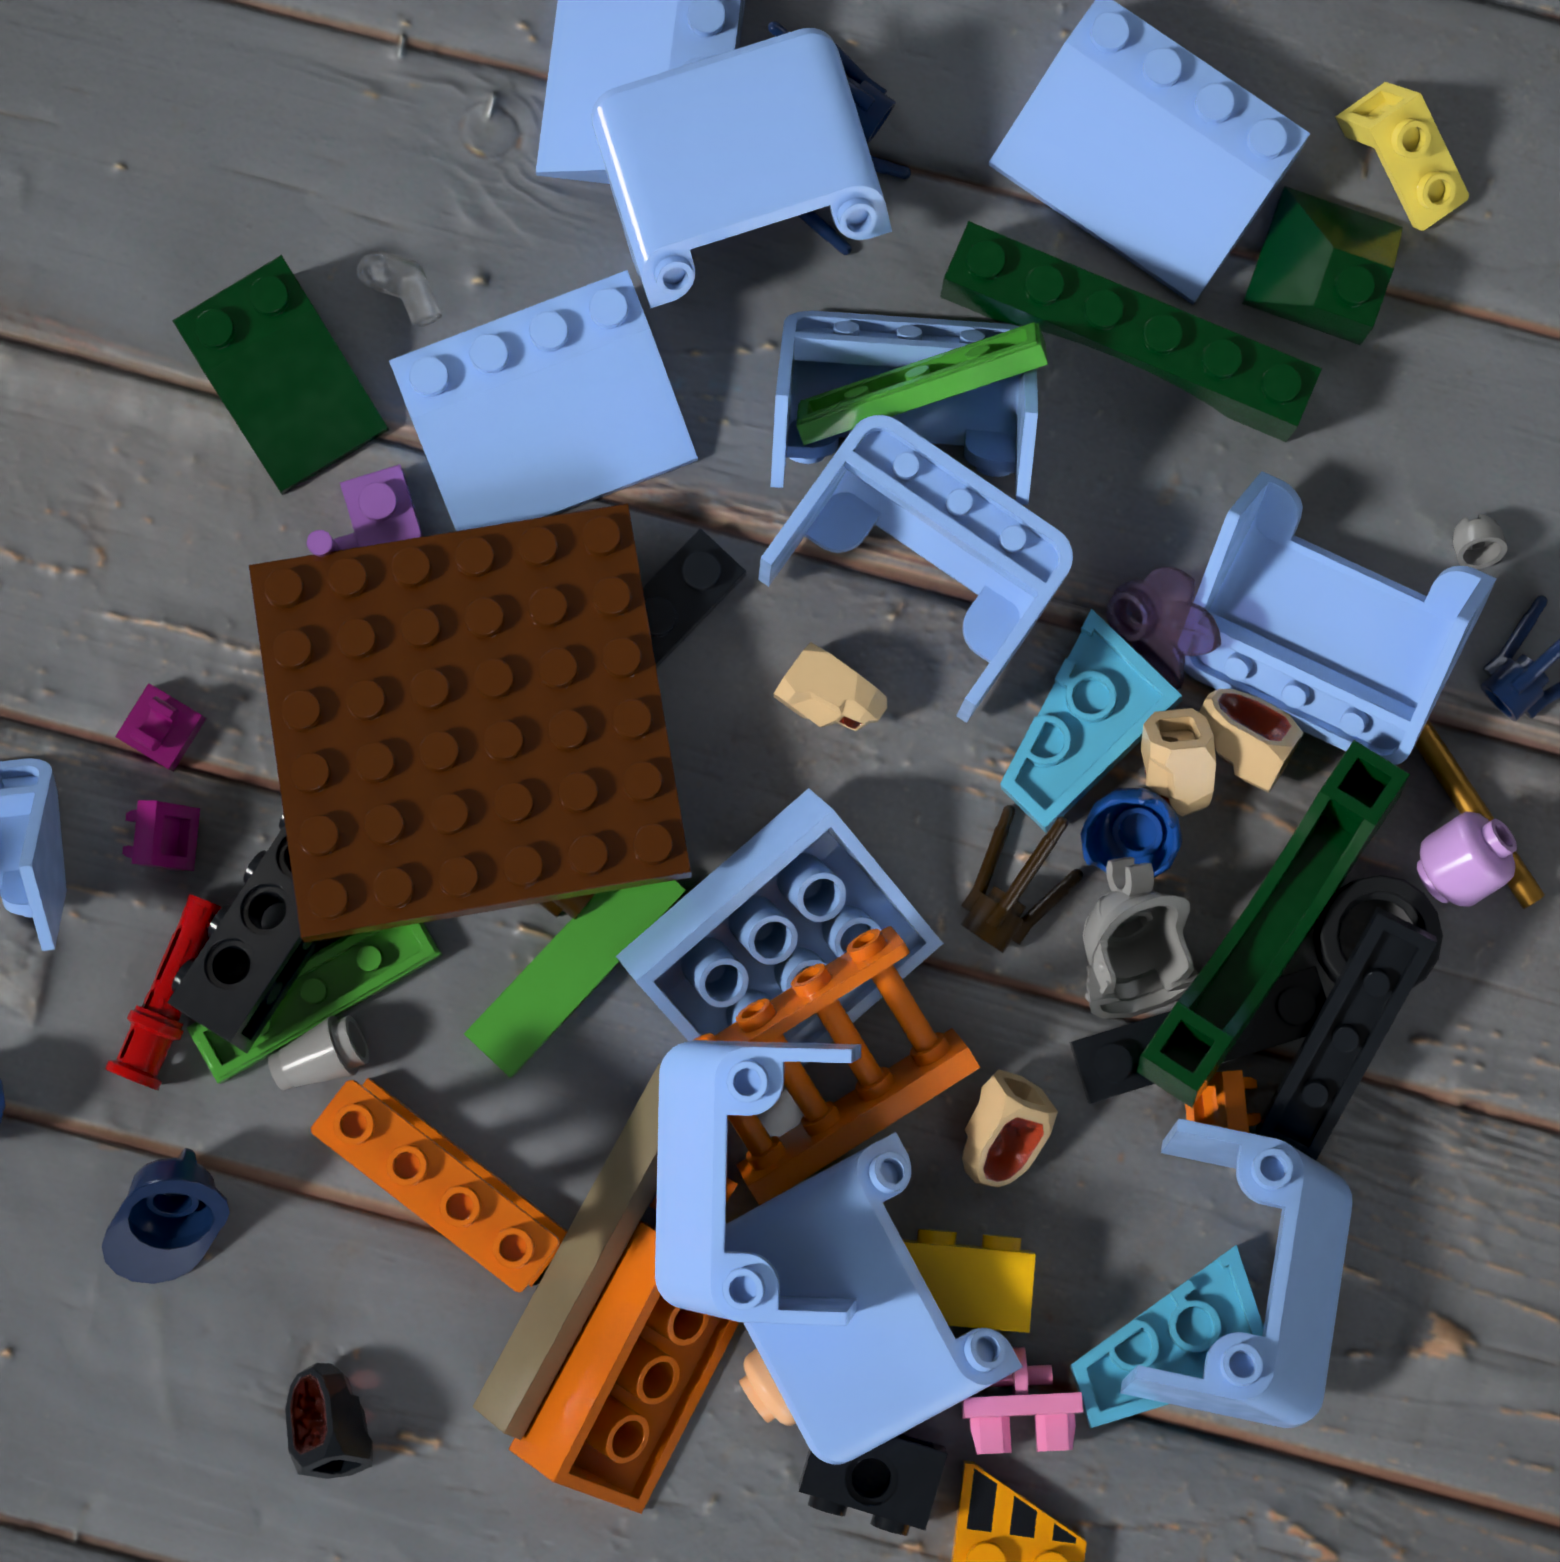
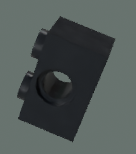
[799,1434,948,1536]

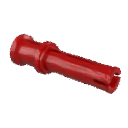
[105,894,222,1091]

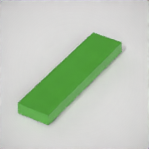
[796,322,1048,445]
[464,880,687,1078]
[187,923,443,1084]

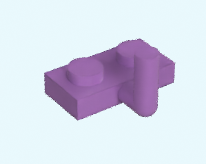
[307,464,423,557]

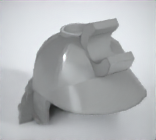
[1083,857,1198,1019]

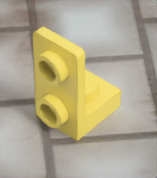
[1335,82,1469,231]

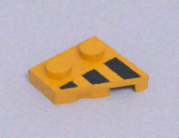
[951,1460,1087,1562]

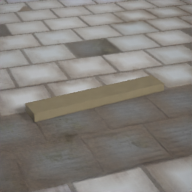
[473,1064,661,1440]

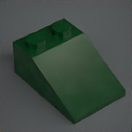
[172,255,389,495]

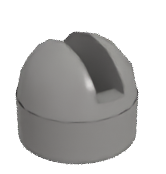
[1452,514,1507,569]

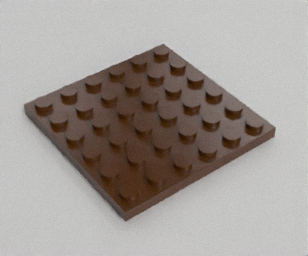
[249,503,691,942]

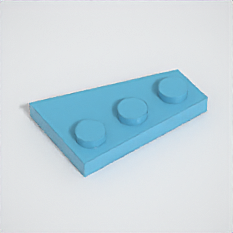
[1000,609,1182,833]
[1070,1245,1264,1429]

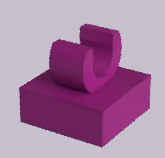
[115,683,207,772]
[122,800,200,871]

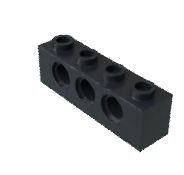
[167,813,321,1053]

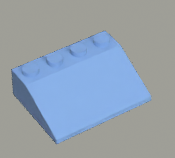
[536,0,745,184]
[989,0,1310,305]
[389,270,698,531]
[615,788,944,1067]

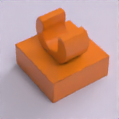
[1185,1070,1261,1133]

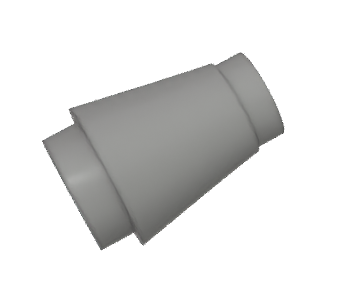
[268,1015,369,1091]

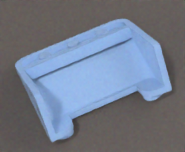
[591,28,892,308]
[1177,471,1497,765]
[725,1132,1023,1465]

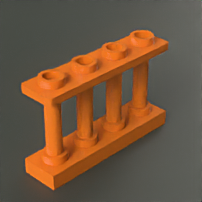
[694,926,981,1205]
[311,1078,568,1292]

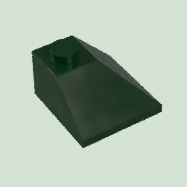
[1242,186,1403,345]

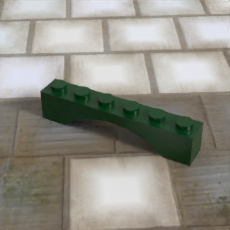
[940,221,1322,442]
[1137,740,1410,1108]

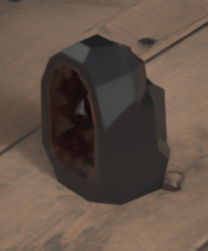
[285,1363,373,1479]

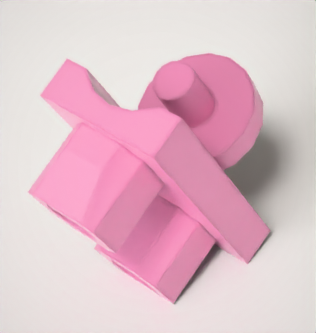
[961,1347,1083,1455]

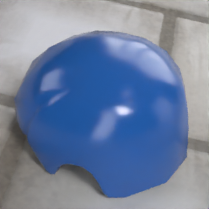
[1080,788,1182,878]

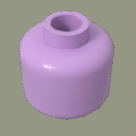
[1417,811,1517,907]

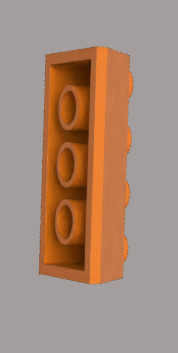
[508,1220,740,1514]

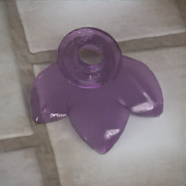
[1106,567,1221,690]

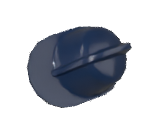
[102,1148,230,1284]

